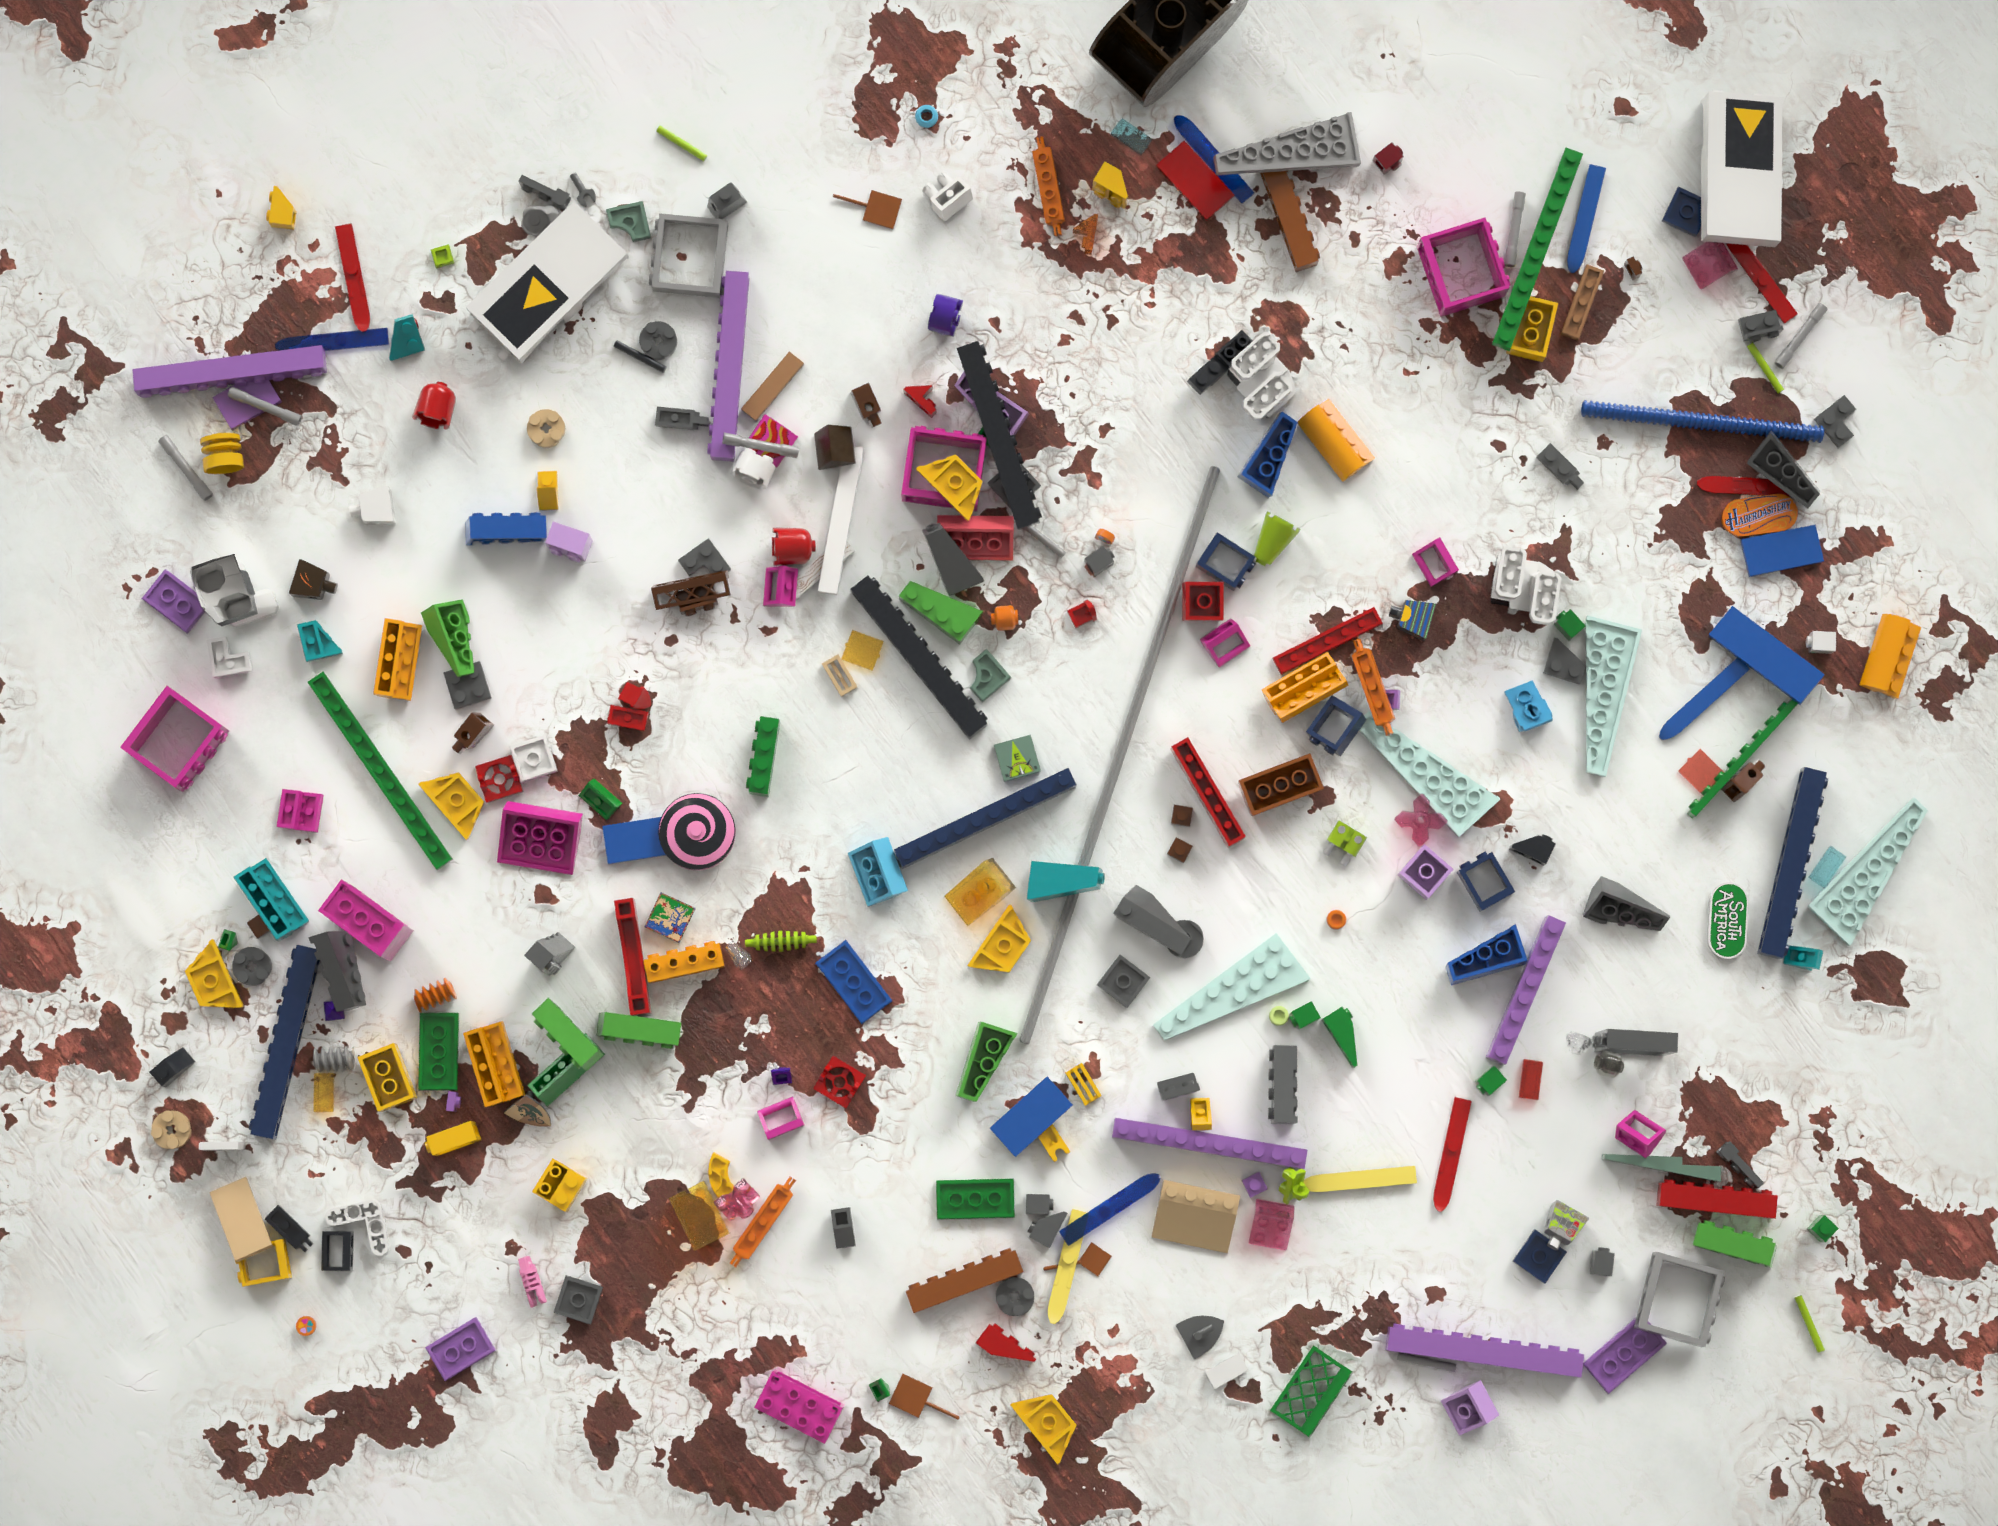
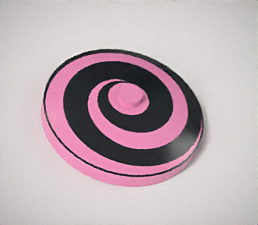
[658,793,736,870]

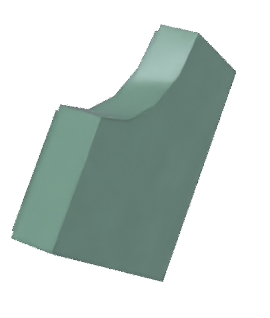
[606,201,651,242]
[970,649,1011,703]

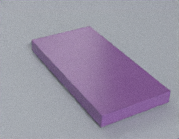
[1583,1317,1667,1394]

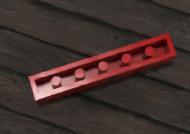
[1170,737,1246,848]
[1656,1179,1778,1219]

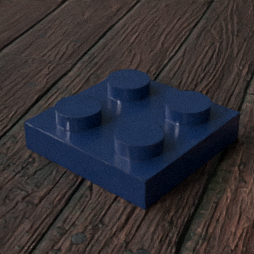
[1662,186,1701,237]
[1512,1229,1567,1284]

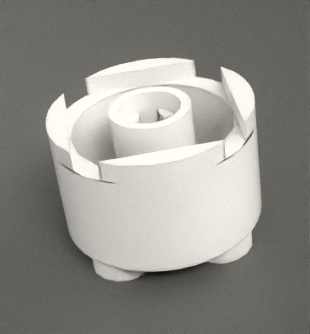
[731,448,776,490]

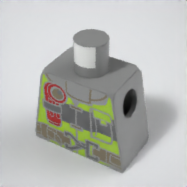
[1544,1200,1589,1250]

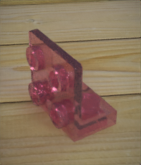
[1682,242,1738,289]
[1249,1199,1294,1250]

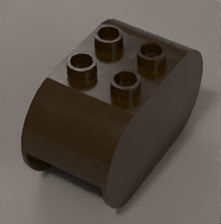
[1089,0,1249,107]

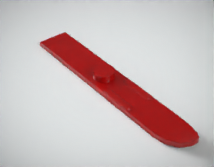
[335,223,370,332]
[1726,243,1798,324]
[1697,476,1791,497]
[1433,1097,1472,1212]

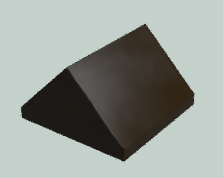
[814,424,856,470]

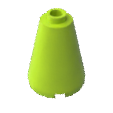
[1254,511,1301,566]

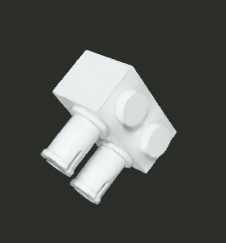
[922,171,973,222]

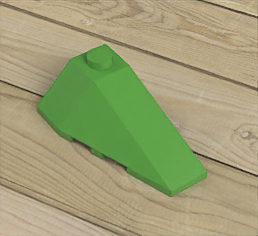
[421,599,474,677]

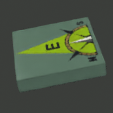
[994,734,1041,782]

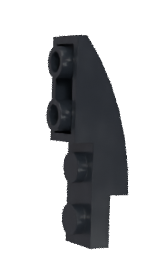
[1187,330,1253,395]

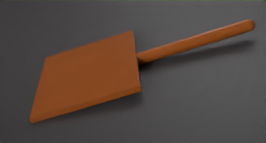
[833,190,902,229]
[889,1374,960,1420]

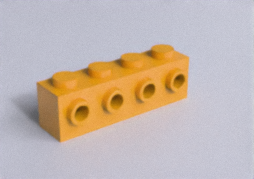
[643,941,725,984]

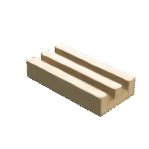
[822,654,858,697]

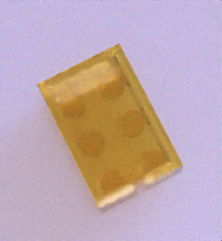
[669,1181,731,1251]

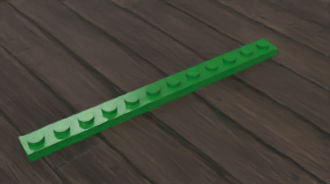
[1492,147,1583,351]
[308,671,453,870]

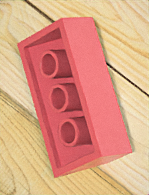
[937,515,1014,560]

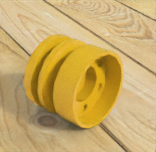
[200,433,244,474]

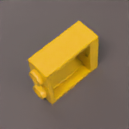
[425,1121,481,1156]
[235,1239,292,1287]

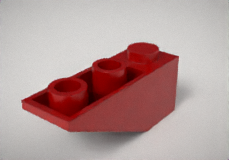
[975,1323,1036,1362]

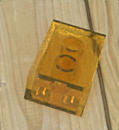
[944,858,1016,926]

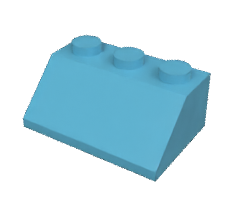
[848,837,908,907]

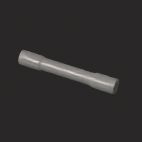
[1504,191,1526,267]
[1774,303,1828,369]
[228,387,302,426]
[722,432,799,458]
[158,435,213,501]

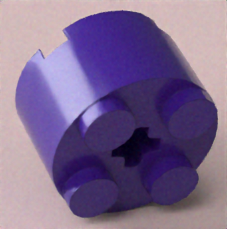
[928,294,963,337]

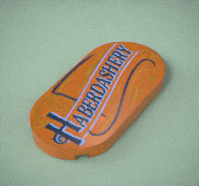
[1721,494,1798,538]

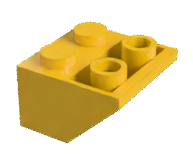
[1092,162,1128,209]
[532,1158,588,1212]

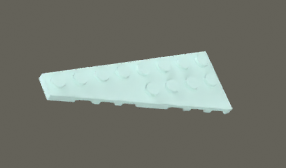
[1585,615,1642,777]
[1359,711,1500,838]
[1807,797,1928,946]
[1153,933,1311,1041]

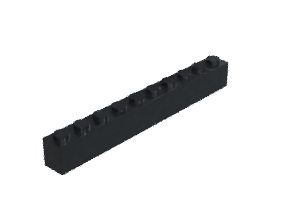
[957,341,1042,530]
[850,575,988,740]

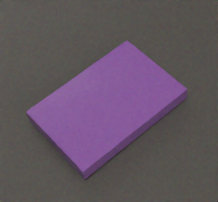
[212,379,282,431]
[141,569,205,634]
[425,1317,496,1381]

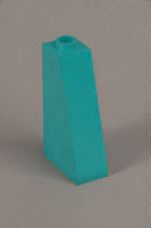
[1027,861,1105,902]

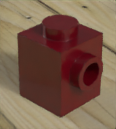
[1372,142,1404,175]

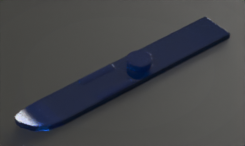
[1174,115,1255,204]
[275,328,389,351]
[1059,1173,1161,1246]

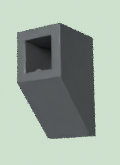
[831,1207,856,1249]

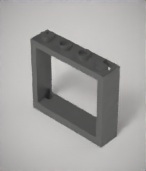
[1592,1029,1678,1056]

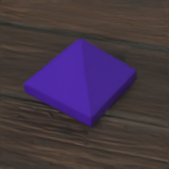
[324,1001,345,1021]
[771,1067,792,1085]

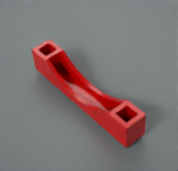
[614,898,652,1016]

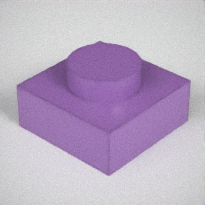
[1385,690,1400,710]
[446,1091,461,1112]
[1241,1172,1268,1198]

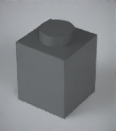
[1084,546,1115,577]
[1026,1194,1053,1214]
[1590,1247,1615,1276]

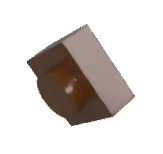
[1624,256,1642,280]
[1171,804,1193,827]
[1167,837,1193,863]

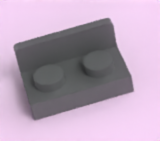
[1738,310,1784,343]
[1157,1073,1200,1101]

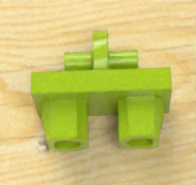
[1278,1167,1309,1205]

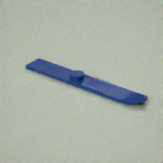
[1567,164,1606,273]
[1659,658,1750,740]

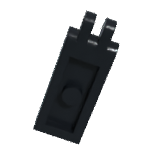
[265,1205,313,1252]

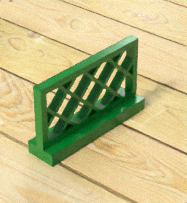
[1270,1345,1353,1438]

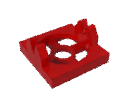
[475,755,524,803]
[813,1056,866,1109]

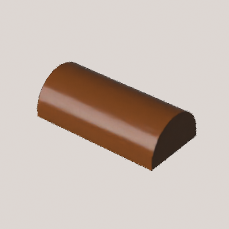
[1238,753,1324,816]

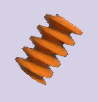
[414,978,457,1013]

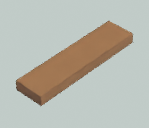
[1560,264,1604,341]
[741,351,804,422]

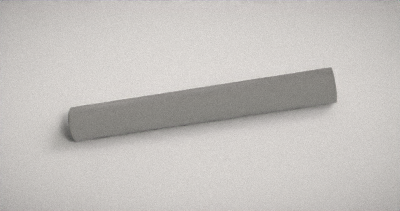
[1024,526,1066,558]
[1397,1352,1456,1372]

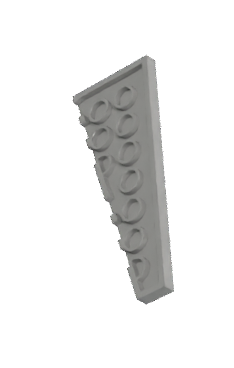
[1213,112,1361,175]

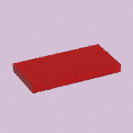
[1156,141,1235,221]

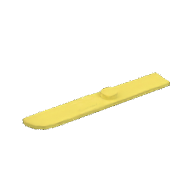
[1303,1166,1417,1192]
[1048,1209,1089,1324]

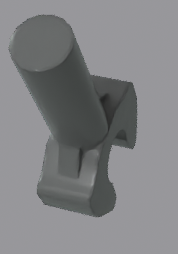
[570,172,596,207]

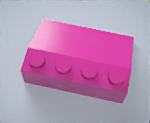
[497,801,583,875]

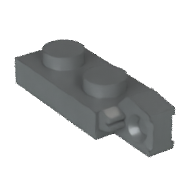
[655,406,709,430]
[1536,443,1584,490]

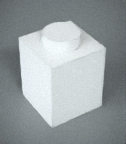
[1806,631,1836,654]

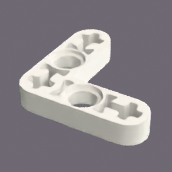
[325,1200,390,1256]

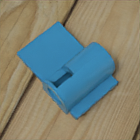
[1504,680,1553,732]

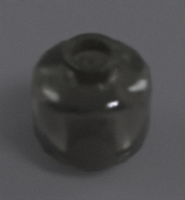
[1594,1051,1624,1078]

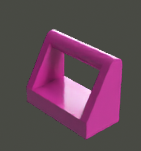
[1412,537,1459,587]
[763,566,798,607]
[1200,618,1250,667]
[757,1096,804,1140]
[1615,1110,1666,1158]

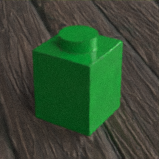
[1554,609,1586,641]
[1289,1001,1321,1030]
[1475,1066,1507,1096]
[1807,1215,1839,1243]

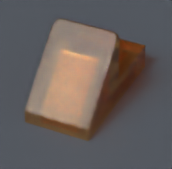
[1073,214,1098,255]

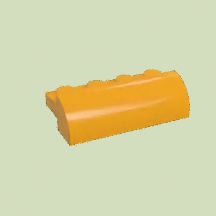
[1297,399,1375,482]
[1859,614,1921,699]
[373,618,422,701]
[1261,652,1349,723]
[463,1021,525,1107]

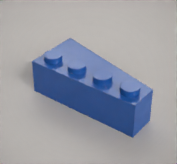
[1237,412,1298,498]
[465,512,547,546]
[1445,924,1527,986]

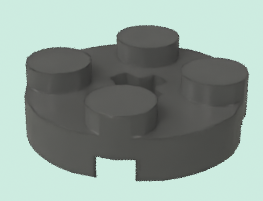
[639,321,677,360]
[1167,920,1204,959]
[232,947,272,986]
[996,1277,1034,1316]

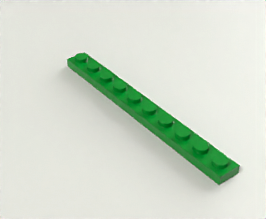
[1687,699,1798,819]

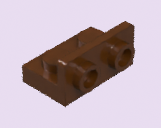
[676,584,718,616]

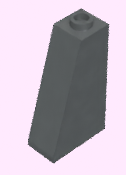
[922,523,984,596]

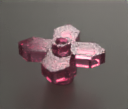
[1394,793,1448,847]
[714,1178,760,1221]

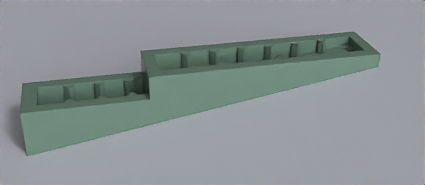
[1602,1154,1721,1182]

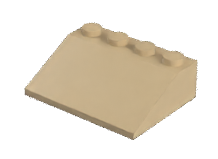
[1151,1180,1240,1253]

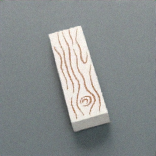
[796,541,855,599]

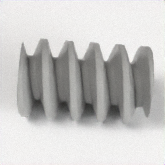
[313,1046,355,1072]

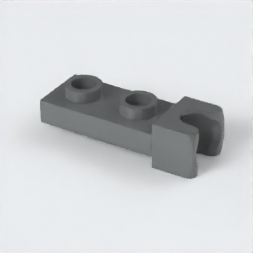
[518,175,571,211]
[1716,1141,1764,1189]

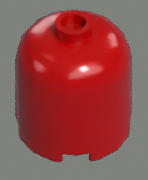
[412,382,456,430]
[772,528,816,566]

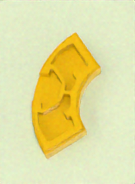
[708,1152,737,1205]

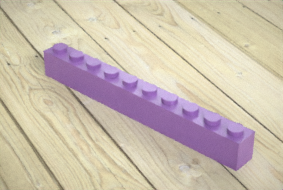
[707,271,750,462]
[132,345,327,398]
[1112,1118,1308,1169]
[1385,1323,1584,1378]

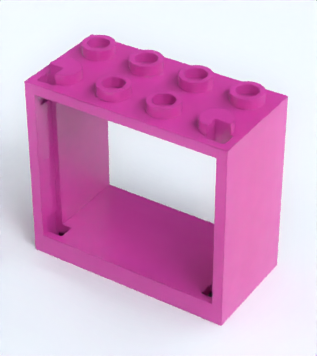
[1417,217,1511,317]
[901,426,987,512]
[120,686,229,792]
[318,879,414,962]
[754,1369,845,1444]

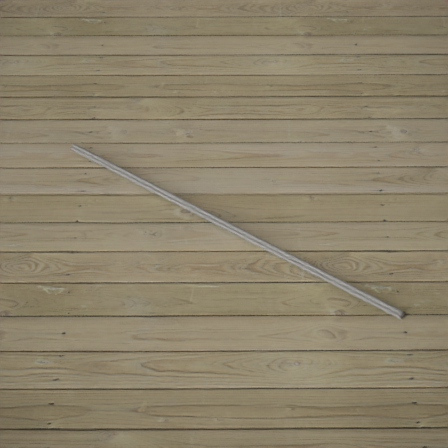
[1019,466,1220,1044]

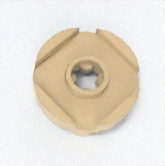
[527,409,566,448]
[151,1111,191,1149]

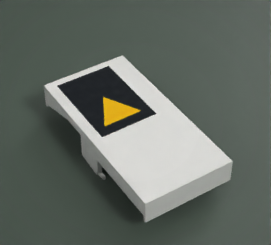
[466,201,629,364]

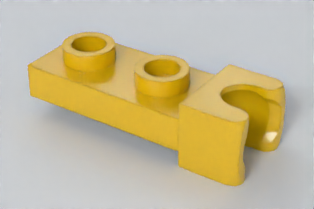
[1038,1124,1070,1162]

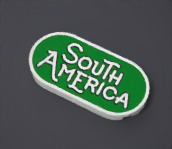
[1707,882,1749,959]

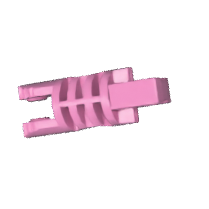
[518,1256,547,1308]

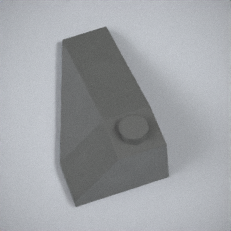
[1583,876,1670,931]
[1113,885,1192,956]

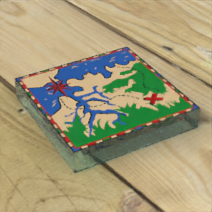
[644,892,696,943]

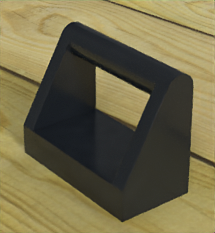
[321,1231,354,1271]

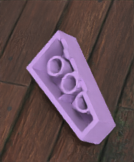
[955,372,1029,435]

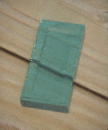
[1111,118,1152,156]
[1808,846,1847,888]

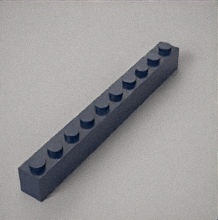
[1757,767,1828,959]
[894,768,1076,869]
[249,945,320,1140]

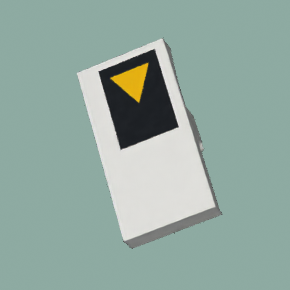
[1700,90,1782,247]

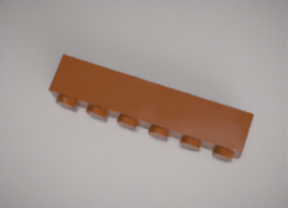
[1260,171,1320,272]
[906,1248,1023,1313]

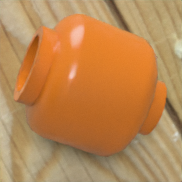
[991,605,1018,631]

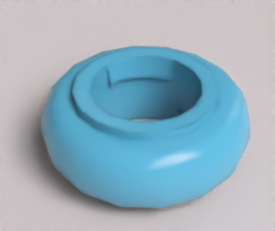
[915,105,938,128]

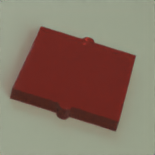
[1678,749,1724,793]

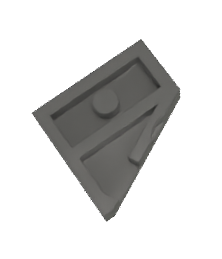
[1543,638,1586,685]

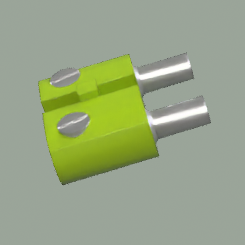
[1323,820,1367,866]

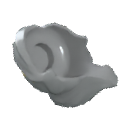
[521,205,559,236]

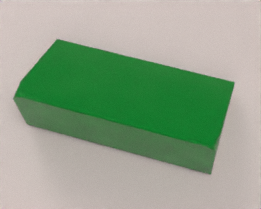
[578,779,622,820]

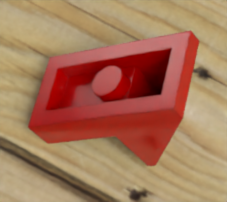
[903,385,937,418]

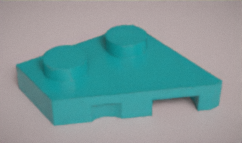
[389,314,425,361]
[297,620,343,662]

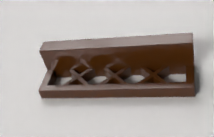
[651,570,731,610]

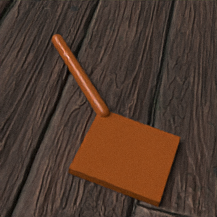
[1043,1242,1112,1276]

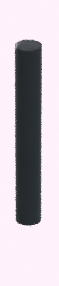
[613,340,667,373]

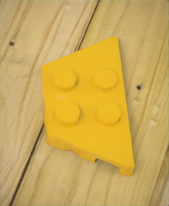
[916,454,983,521]
[418,772,484,840]
[967,904,1031,973]
[185,939,244,1008]
[1010,1394,1076,1464]

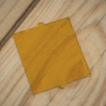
[841,630,884,671]

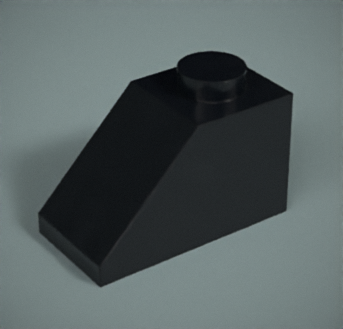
[1509,834,1556,866]
[149,1047,196,1087]

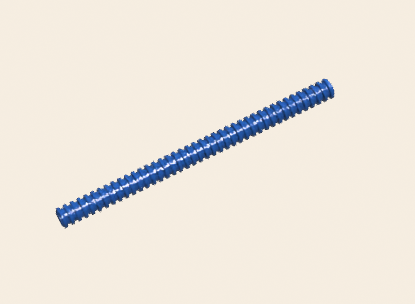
[1581,400,1824,443]

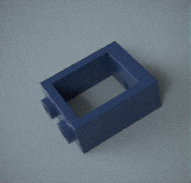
[1195,532,1256,591]
[1306,695,1367,757]
[1457,851,1515,912]

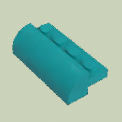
[233,858,309,941]

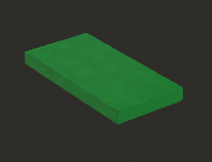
[418,1013,459,1091]
[936,1178,1015,1220]

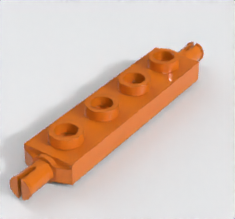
[1032,136,1065,236]
[1352,639,1395,736]
[730,1176,797,1267]

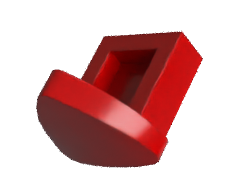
[1067,600,1097,629]
[618,682,651,709]

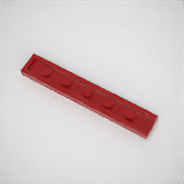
[1272,607,1383,675]

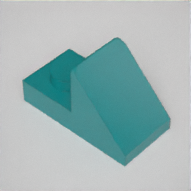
[1783,945,1823,970]

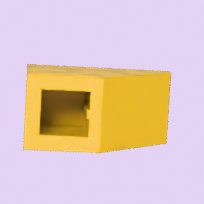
[266,186,297,230]

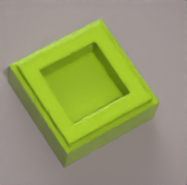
[430,244,454,269]

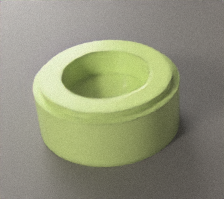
[1269,1006,1289,1026]

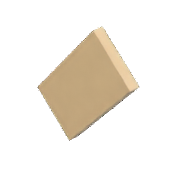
[209,1177,273,1262]

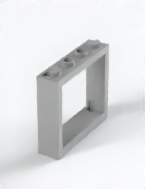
[649,213,728,298]
[1634,1252,1725,1347]

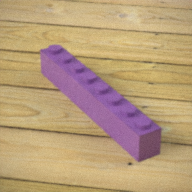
[1485,915,1566,1065]

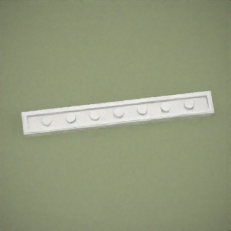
[818,447,864,595]

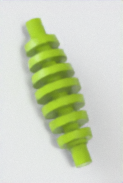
[745,931,817,952]

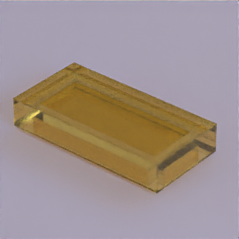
[313,1073,334,1112]

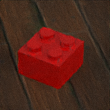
[1182,582,1224,621]

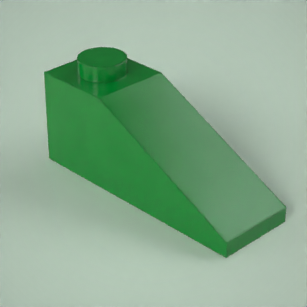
[1321,1006,1358,1069]

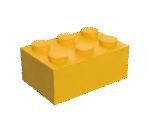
[1506,296,1558,362]
[357,1043,417,1112]

